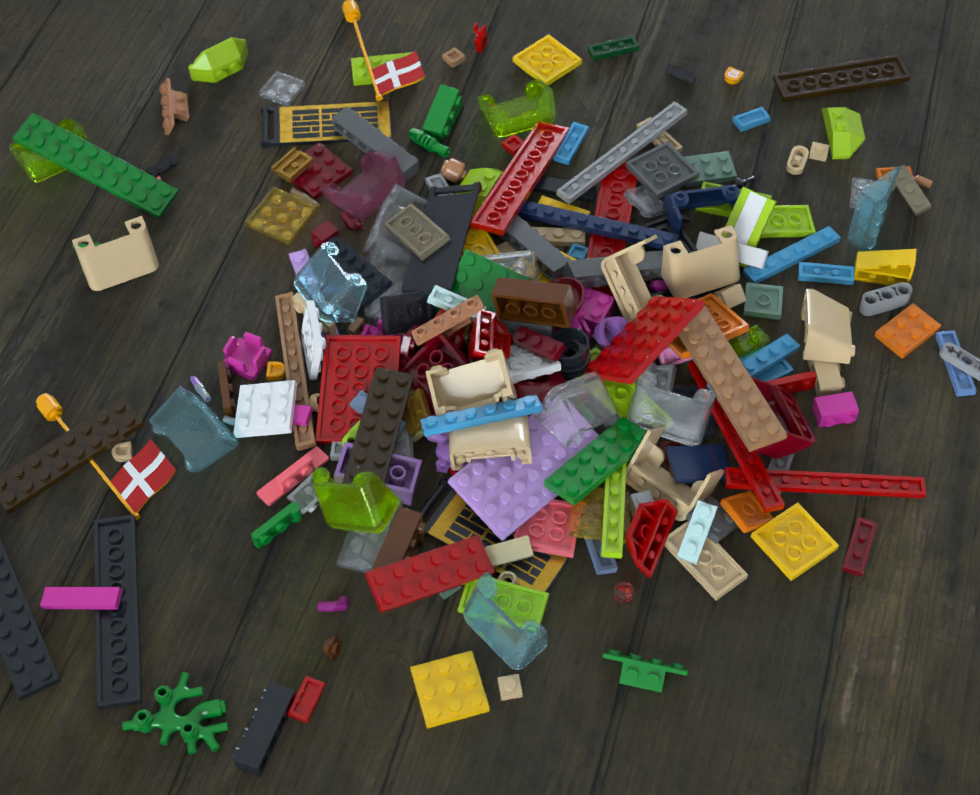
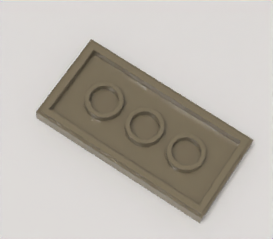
[384,203,450,261]

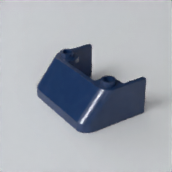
[663,185,740,235]

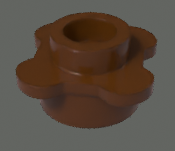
[323,635,342,661]

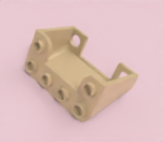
[72,216,159,291]
[661,225,740,298]

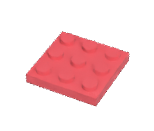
[514,499,583,558]

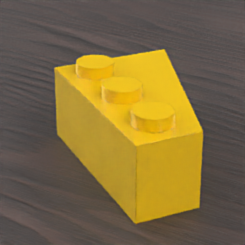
[854,249,917,286]

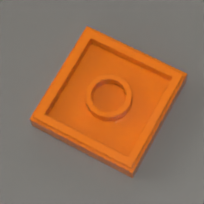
[720,491,773,533]

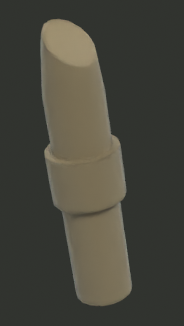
[290,188,319,208]

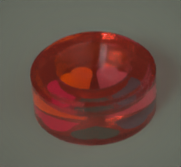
[613,581,634,603]

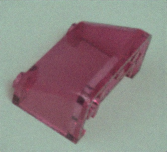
[321,151,406,220]

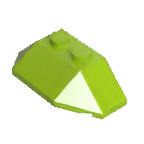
[188,37,248,83]
[822,107,865,159]
[455,168,503,219]

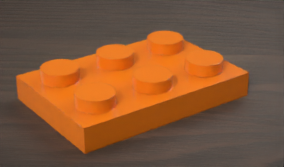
[874,303,941,359]

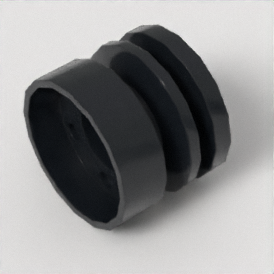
[551,327,591,379]

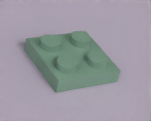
[743,282,783,320]

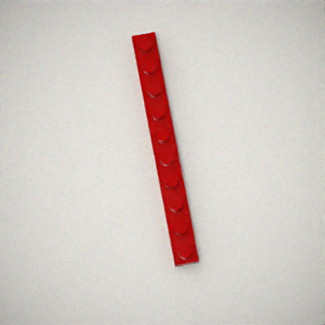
[688,361,785,513]
[724,467,927,499]

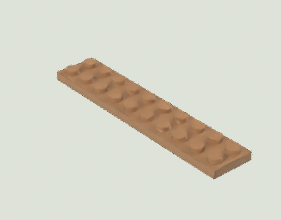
[678,298,787,452]

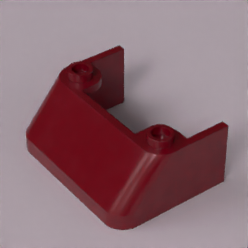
[751,377,816,459]

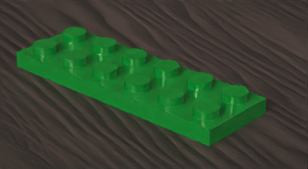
[544,416,647,506]

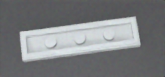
[696,232,769,269]

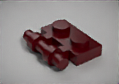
[400,324,420,367]

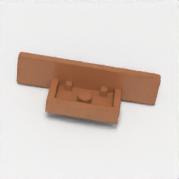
[160,78,189,136]
[411,295,485,345]

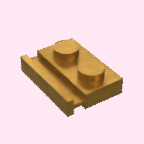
[271,147,314,183]
[403,388,432,436]

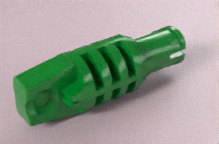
[409,128,450,158]

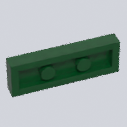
[588,35,639,61]

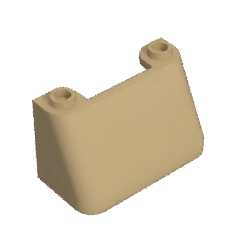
[801,289,855,364]
[425,349,517,416]
[449,415,532,470]

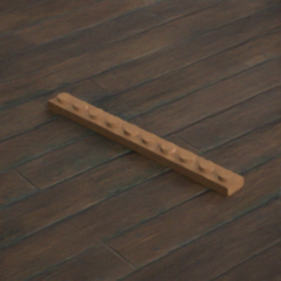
[275,292,317,451]

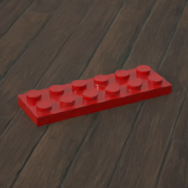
[365,535,495,613]

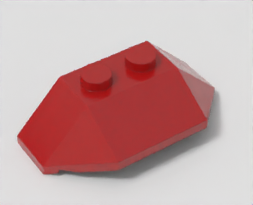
[469,309,511,361]
[625,499,678,578]

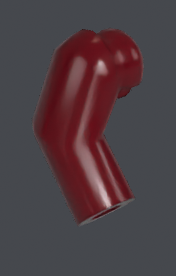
[340,211,364,230]

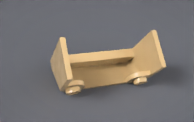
[601,235,664,322]
[626,426,725,521]

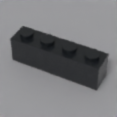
[233,682,296,777]

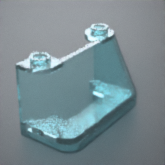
[293,242,367,322]
[148,386,240,473]
[463,572,548,670]

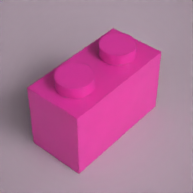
[812,391,859,427]

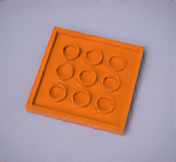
[668,293,750,360]

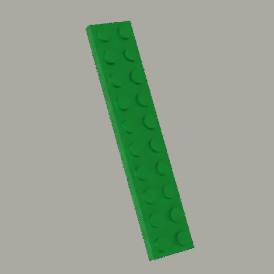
[13,112,179,219]

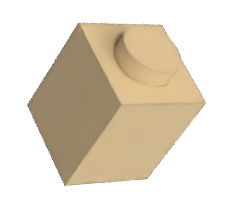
[714,284,747,308]

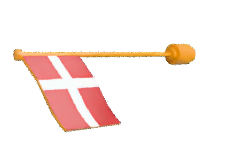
[342,0,425,101]
[36,393,176,521]

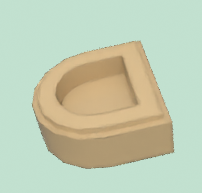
[112,441,133,462]

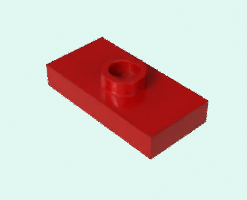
[287,676,326,724]

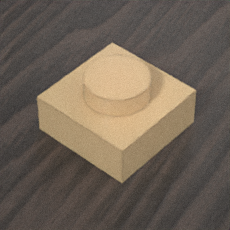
[809,142,830,162]
[497,674,523,701]

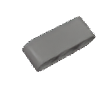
[859,282,912,316]

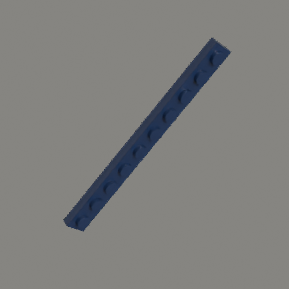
[518,201,680,252]

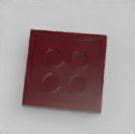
[292,142,353,200]

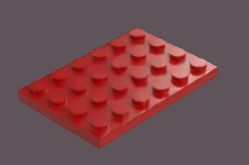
[584,296,705,384]
[315,335,402,444]

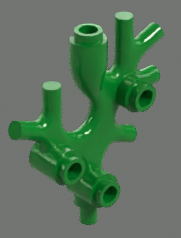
[122,672,229,754]

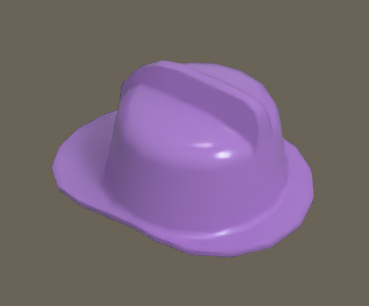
[591,316,629,347]

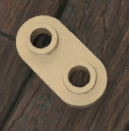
[786,146,809,175]

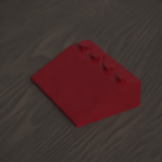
[400,333,471,416]

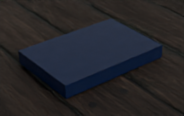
[666,444,730,484]

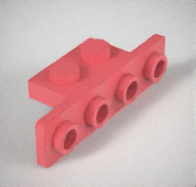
[257,446,329,506]

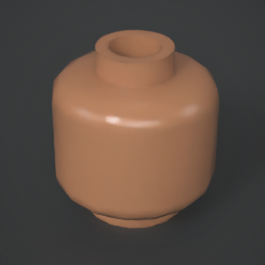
[441,158,467,184]

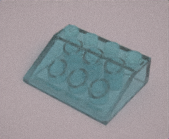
[847,166,901,251]

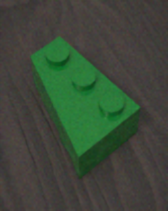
[422,84,464,141]

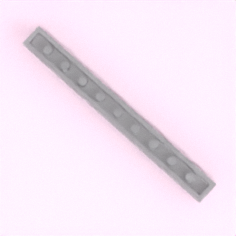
[557,101,687,204]

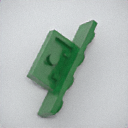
[602,649,688,693]

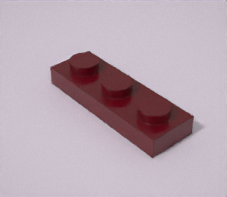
[511,326,566,363]
[842,517,878,577]

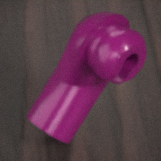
[649,280,669,292]
[317,596,349,612]

